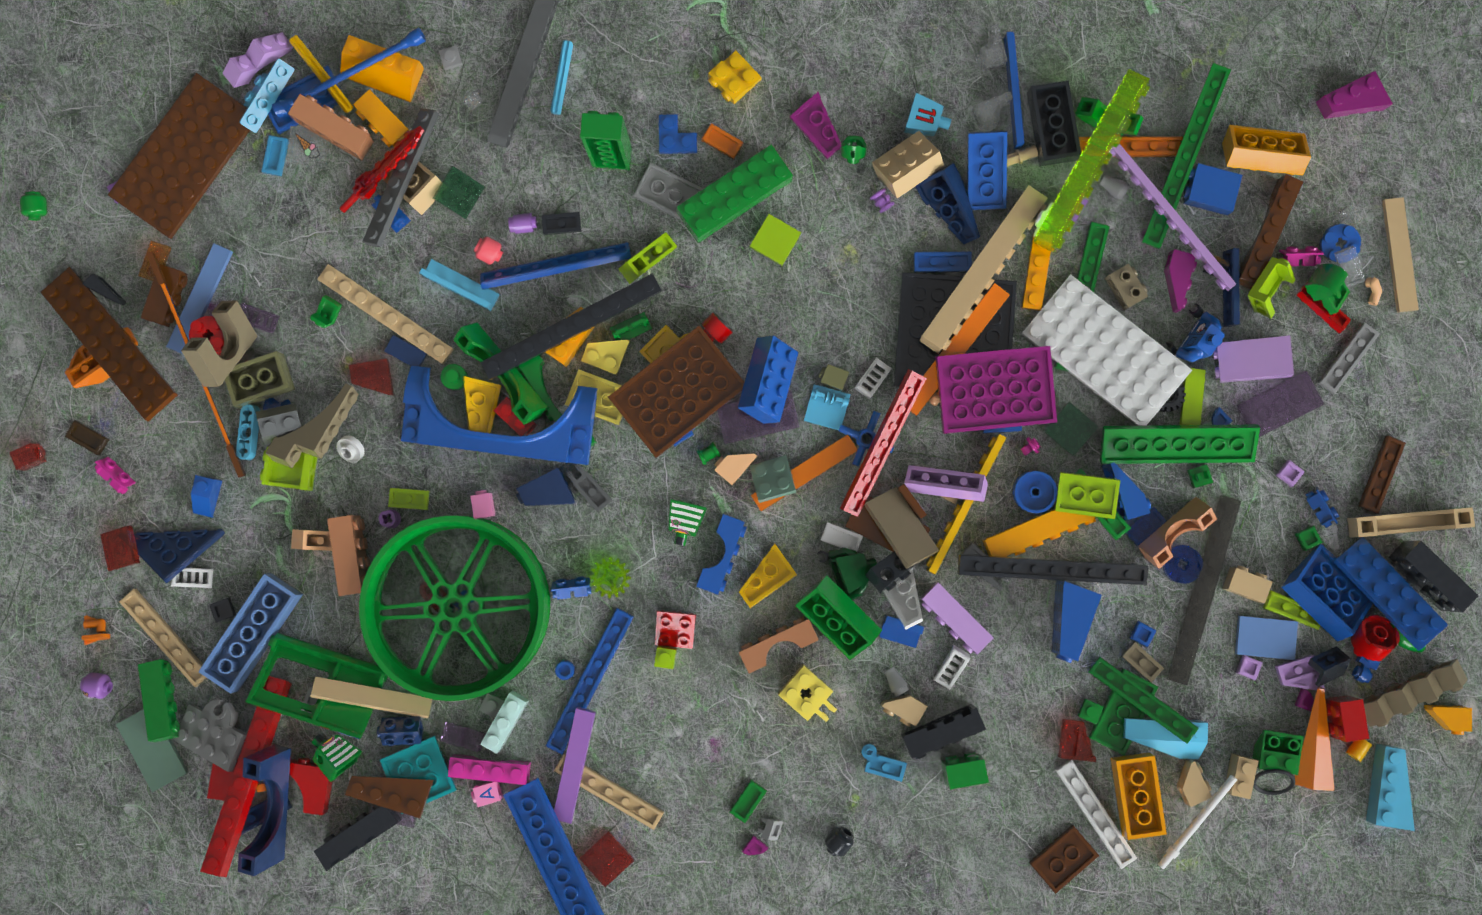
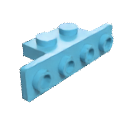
[239,59,294,133]

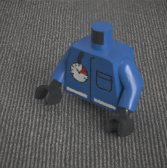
[1166,303,1225,362]

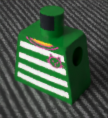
[669,499,707,546]
[312,734,362,782]

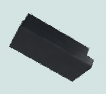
[1308,646,1351,687]

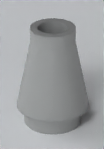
[1099,175,1130,200]
[884,667,909,697]

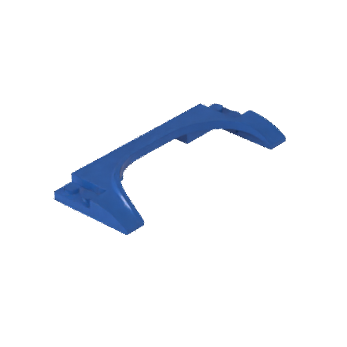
[401,365,598,465]

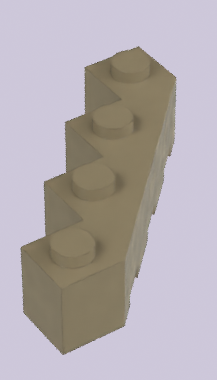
[1363,659,1468,727]

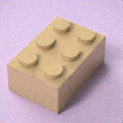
[872,131,944,198]

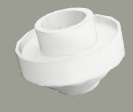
[336,435,364,463]

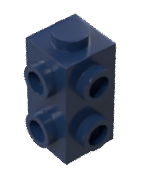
[377,716,424,746]

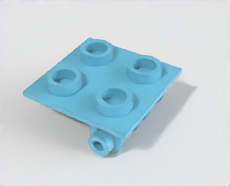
[804,384,851,430]

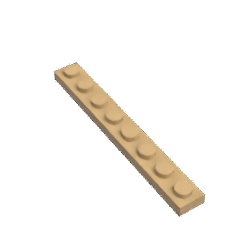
[317,264,454,365]

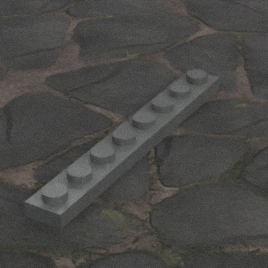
[362,108,439,248]

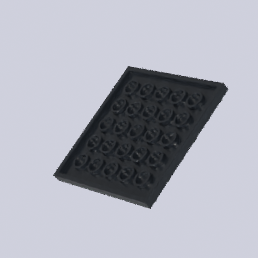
[894,272,1017,390]

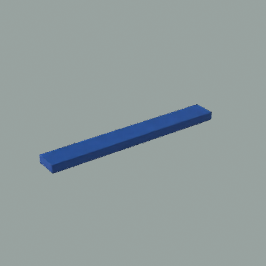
[480,242,631,290]
[545,608,634,755]

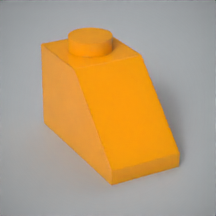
[1424,705,1472,735]

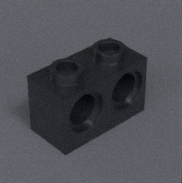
[866,551,914,594]

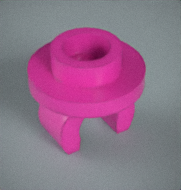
[1021,437,1041,456]

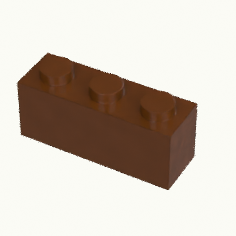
[140,264,188,327]

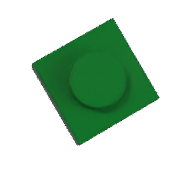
[1077,698,1104,725]

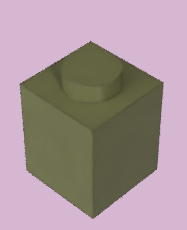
[818,364,849,392]

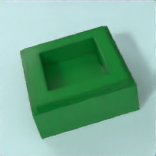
[1295,525,1323,551]

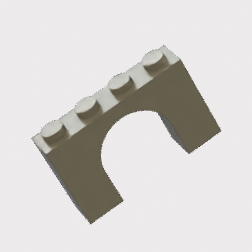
[181,300,258,387]

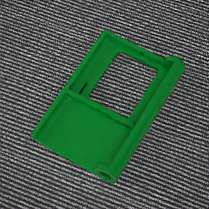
[246,633,388,739]

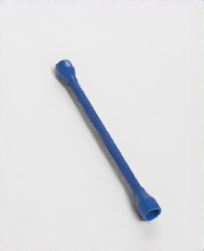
[272,27,426,118]

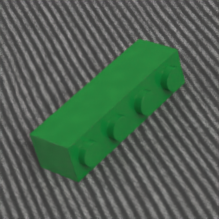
[138,659,180,742]

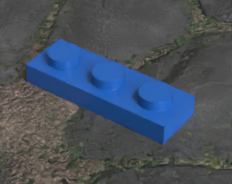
[914,252,972,273]

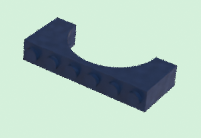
[238,744,291,876]

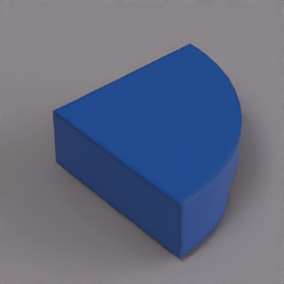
[1211,407,1233,425]

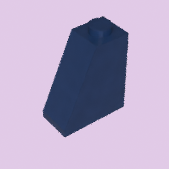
[516,468,577,506]

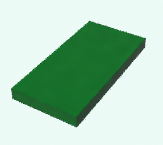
[1088,668,1158,756]

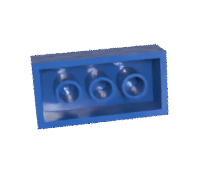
[738,335,799,424]

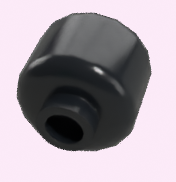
[825,826,854,856]

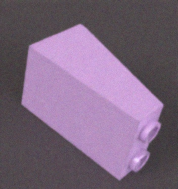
[1213,335,1294,383]

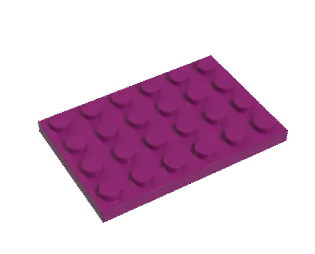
[936,346,1057,434]

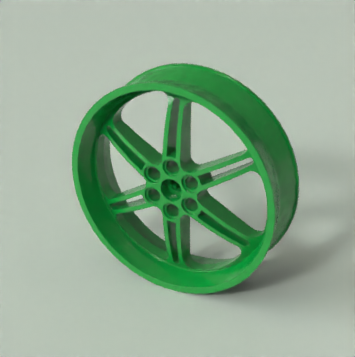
[359,516,550,701]

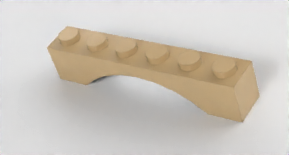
[1347,507,1475,537]

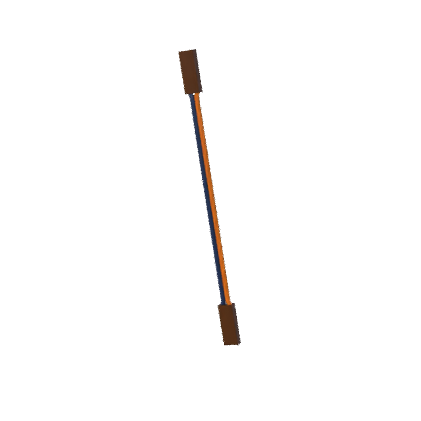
[146,251,246,478]

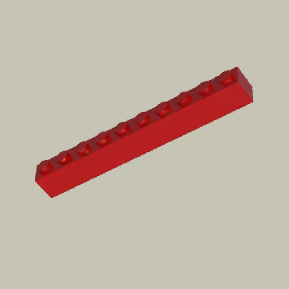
[200,676,291,877]

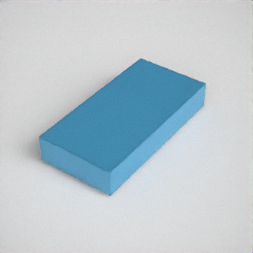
[261,135,289,177]

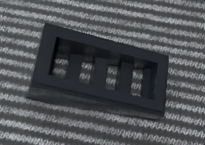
[83,274,126,305]

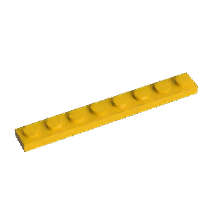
[926,434,1007,574]

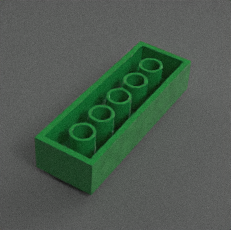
[580,111,632,170]
[677,144,793,243]

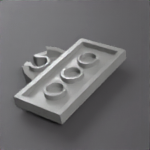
[174,699,247,772]

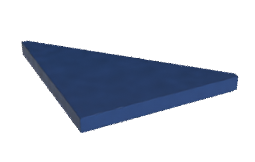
[120,529,225,584]

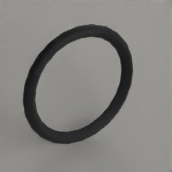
[1253,769,1296,795]

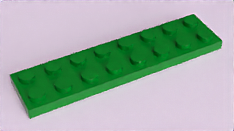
[1100,424,1260,464]

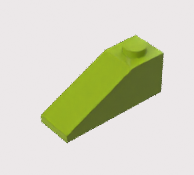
[618,232,677,284]

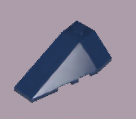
[915,163,980,245]

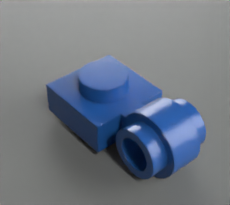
[1352,656,1381,683]

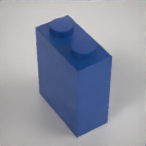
[1182,163,1243,215]

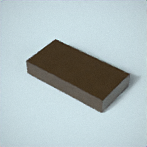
[64,420,110,456]

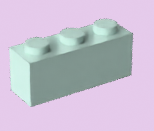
[480,691,529,754]

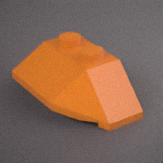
[65,327,138,388]

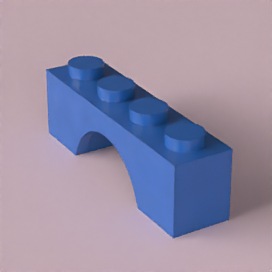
[696,514,747,595]

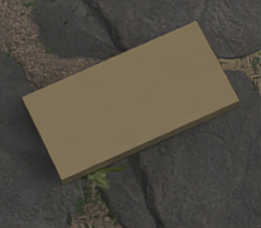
[864,487,939,569]

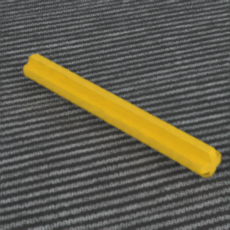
[289,35,353,113]

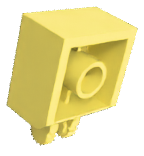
[778,664,837,722]

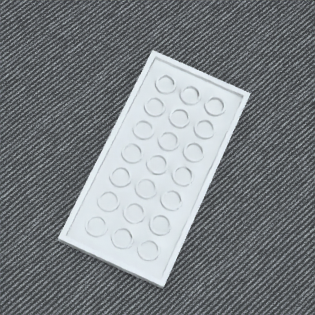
[1022,274,1192,426]

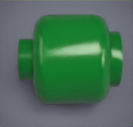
[20,191,48,221]

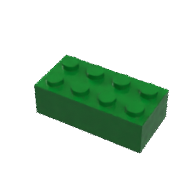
[795,575,882,660]

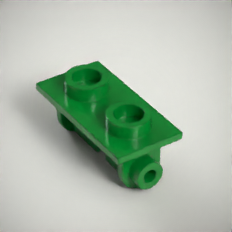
[610,312,652,340]

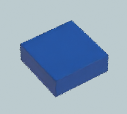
[1129,621,1157,647]

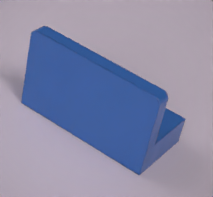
[879,615,924,648]

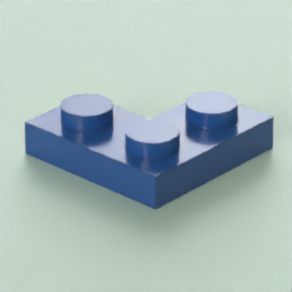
[659,114,697,154]

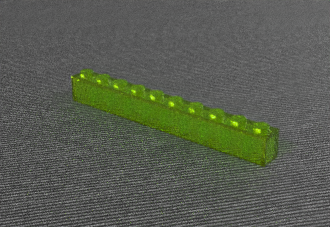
[1034,69,1151,253]

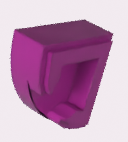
[1295,688,1314,712]
[742,835,769,855]

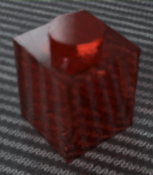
[9,443,47,471]

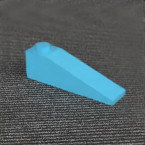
[1124,718,1208,759]

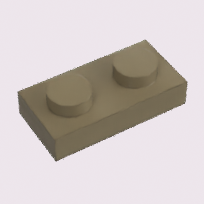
[1121,642,1164,683]

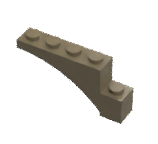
[266,383,359,468]

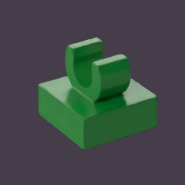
[1187,464,1213,488]

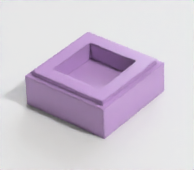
[1276,460,1304,487]
[1236,655,1263,680]

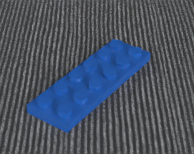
[1333,537,1448,651]

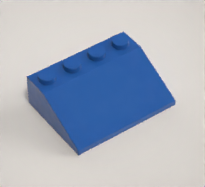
[1281,544,1373,642]

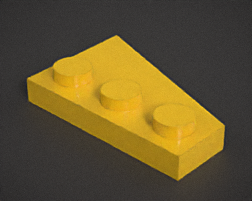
[463,376,501,433]
[739,543,797,608]

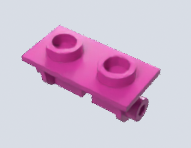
[1279,246,1324,266]
[95,457,136,494]

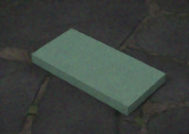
[116,709,189,792]

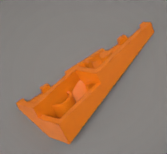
[1295,687,1335,791]

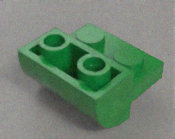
[1305,263,1350,315]

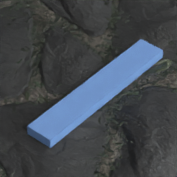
[166,244,233,354]

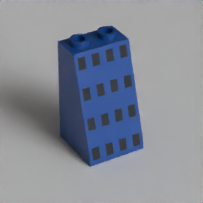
[1052,580,1102,663]

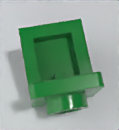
[310,295,342,328]

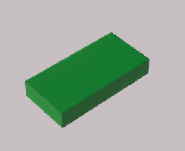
[729,779,767,823]

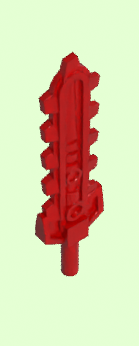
[339,126,424,213]

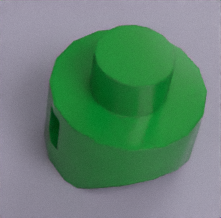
[841,135,867,164]
[440,364,469,391]

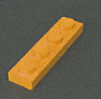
[1022,233,1053,311]

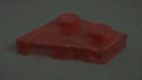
[349,358,394,396]

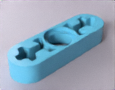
[236,404,260,460]

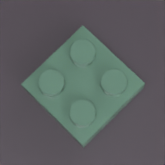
[750,455,796,503]

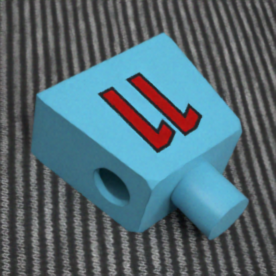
[904,93,952,136]

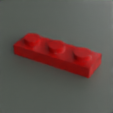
[1296,282,1351,334]

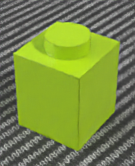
[654,646,677,669]

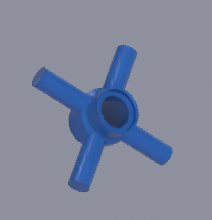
[838,411,894,467]

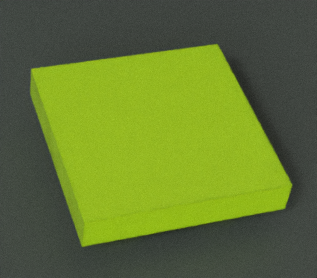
[750,214,802,266]

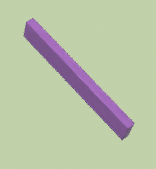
[554,707,596,824]

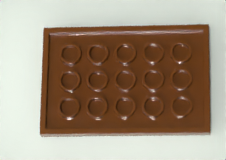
[608,325,745,458]

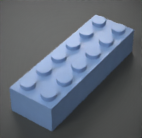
[199,573,303,694]

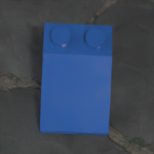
[1101,462,1151,520]

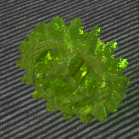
[589,557,632,599]

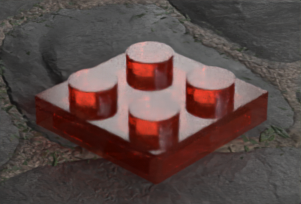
[579,831,635,888]

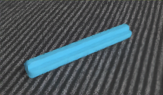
[550,40,573,115]

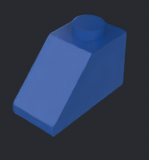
[191,475,222,518]

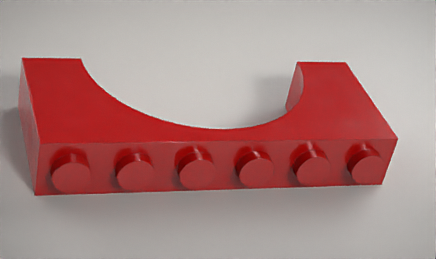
[207,755,333,815]

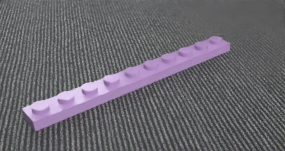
[1106,136,1236,291]

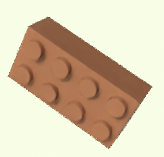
[288,94,373,161]
[327,515,371,596]

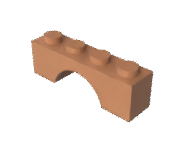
[1138,497,1217,569]
[739,617,819,673]

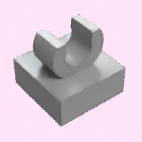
[758,818,783,840]

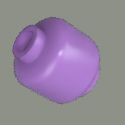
[80,672,113,699]

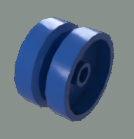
[1012,470,1058,513]

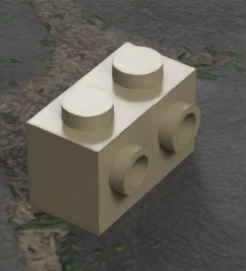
[1104,264,1148,310]

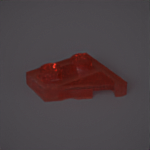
[1058,718,1096,762]

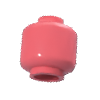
[473,236,503,265]

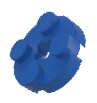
[1319,224,1361,263]

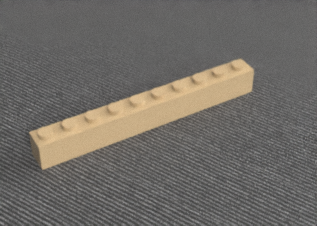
[920,185,1047,354]

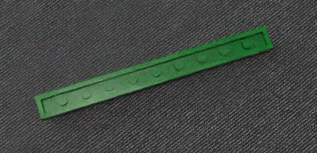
[1141,63,1231,249]

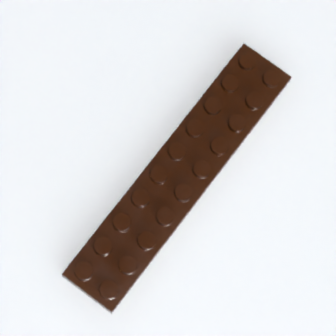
[41,267,178,422]

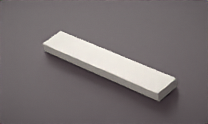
[1055,759,1137,869]

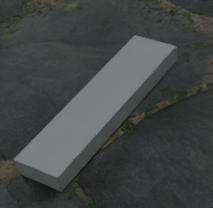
[1317,322,1380,394]

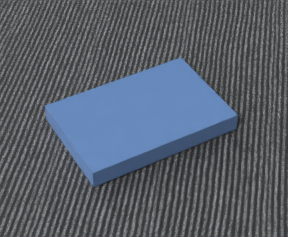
[1235,616,1298,660]

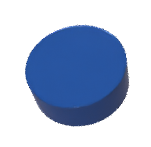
[555,660,575,680]

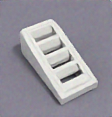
[854,357,892,400]
[171,568,214,588]
[933,645,971,690]

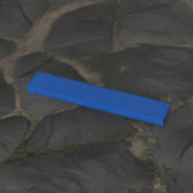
[1004,32,1025,149]

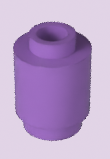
[508,213,537,234]

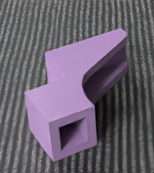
[223,32,293,88]

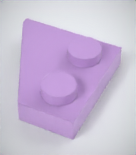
[1275,655,1326,691]

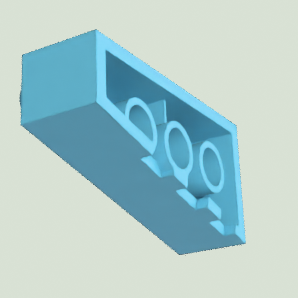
[1366,744,1415,831]

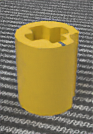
[1346,740,1372,762]

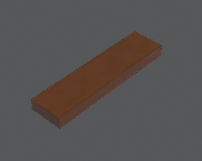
[1358,436,1406,514]

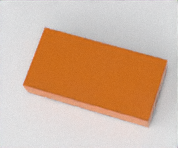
[702,123,744,160]

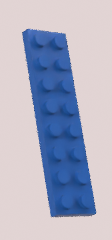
[503,778,604,915]

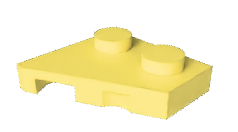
[581,339,630,375]

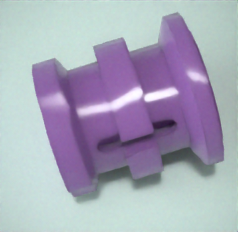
[870,188,895,213]
[379,510,401,528]

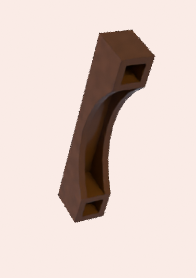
[1239,174,1304,289]

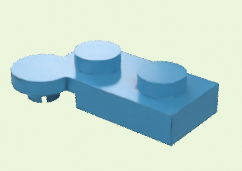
[861,744,907,782]

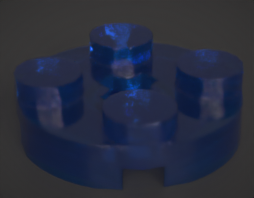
[1162,545,1203,584]

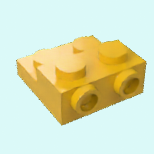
[708,50,762,104]

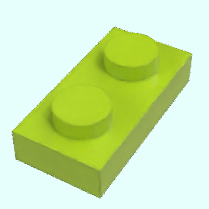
[388,488,430,510]

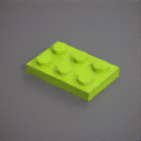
[1055,472,1120,519]

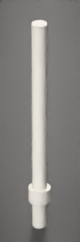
[1158,775,1237,869]

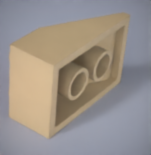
[382,162,447,215]

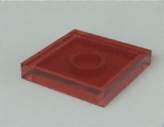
[100,525,140,572]

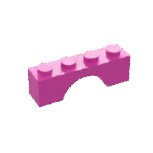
[448,754,531,785]

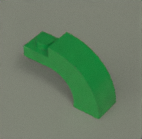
[1075,97,1144,136]

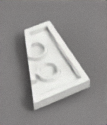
[882,568,923,630]

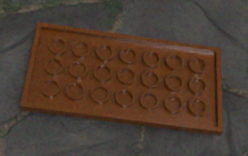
[108,73,250,239]

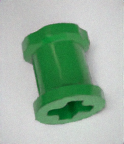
[696,442,721,465]

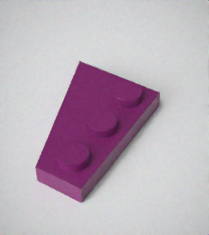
[790,92,841,160]

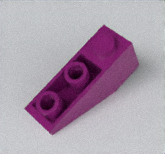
[1164,249,1197,313]

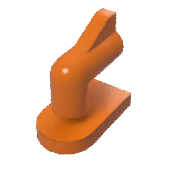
[82,615,110,645]

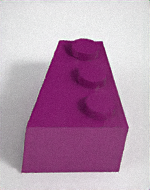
[1316,71,1393,119]

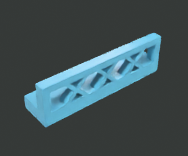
[419,259,499,311]

